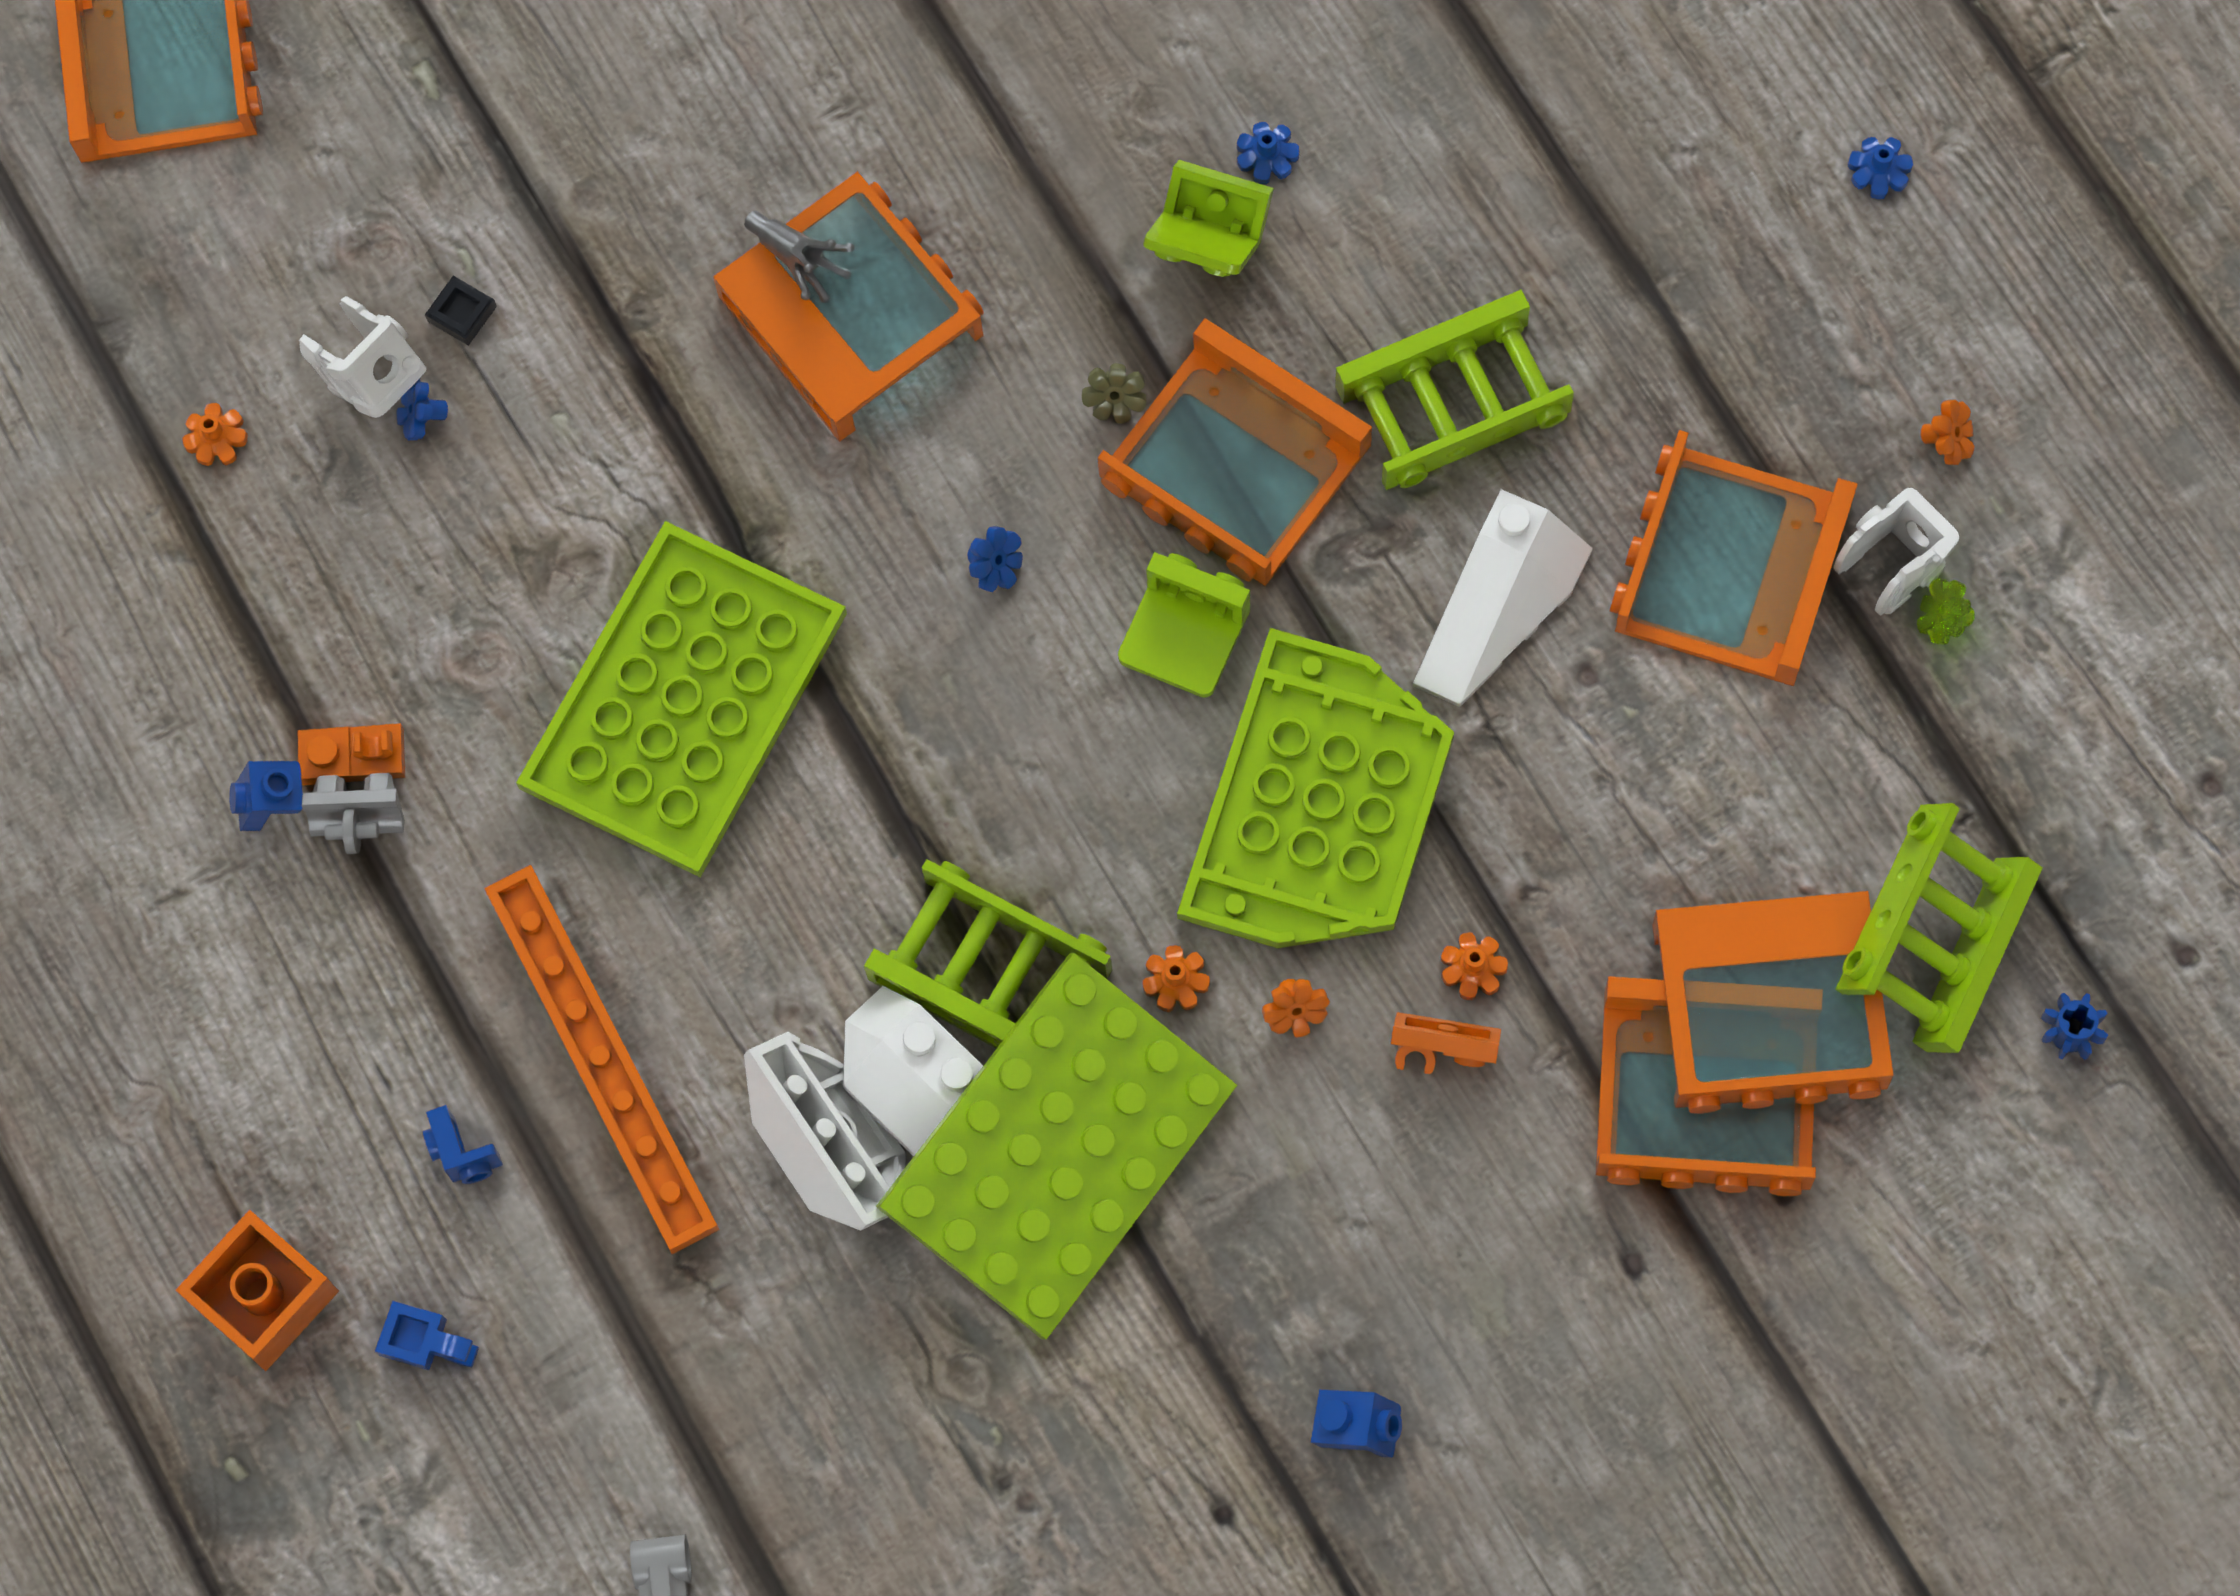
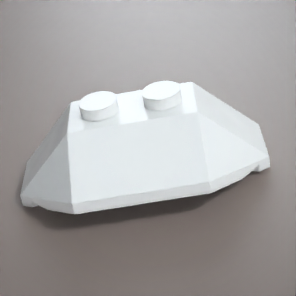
[844,986,983,1157]
[744,1032,906,1231]

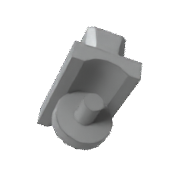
[302,773,405,854]

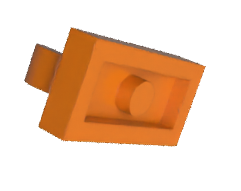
[297,723,405,786]
[1391,1012,1501,1074]

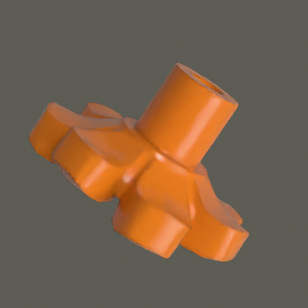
[1921,399,1975,465]
[182,403,248,466]
[1441,932,1508,1000]
[1143,945,1210,1012]
[1262,979,1330,1038]

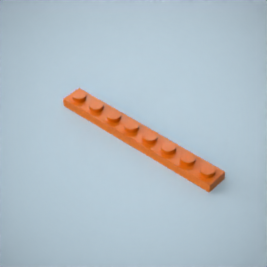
[484,865,720,1255]

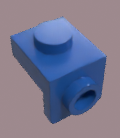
[229,761,303,831]
[423,1105,503,1184]
[1311,1389,1402,1458]

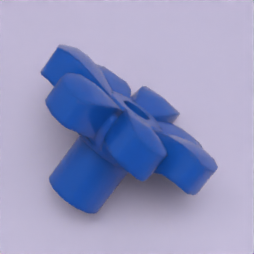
[1237,122,1300,184]
[1847,137,1913,199]
[396,378,448,441]
[967,526,1023,592]

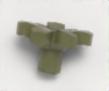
[1082,363,1147,424]

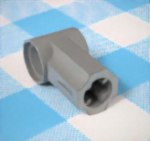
[630,1534,692,1596]

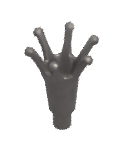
[744,211,855,303]

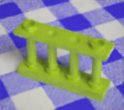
[1335,289,1574,490]
[1835,803,2043,1053]
[864,859,1112,1049]

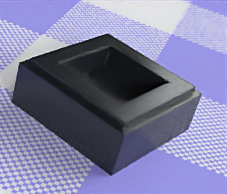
[425,275,497,346]

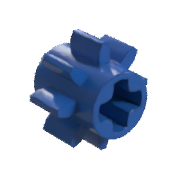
[2041,993,2108,1060]

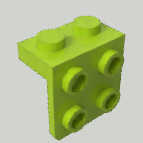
[1143,160,1274,277]
[1118,552,1250,698]

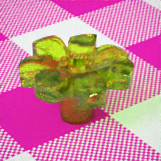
[1917,578,1975,645]

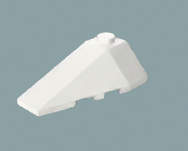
[1413,489,1593,707]

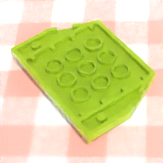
[1177,628,1454,948]

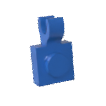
[375,1301,479,1370]

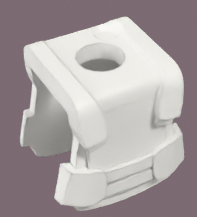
[299,296,426,418]
[1834,488,1959,616]

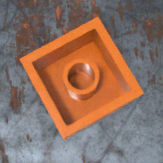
[176,1210,339,1371]

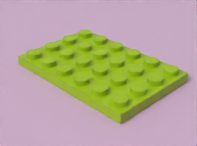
[516,521,847,878]
[875,953,1237,1340]

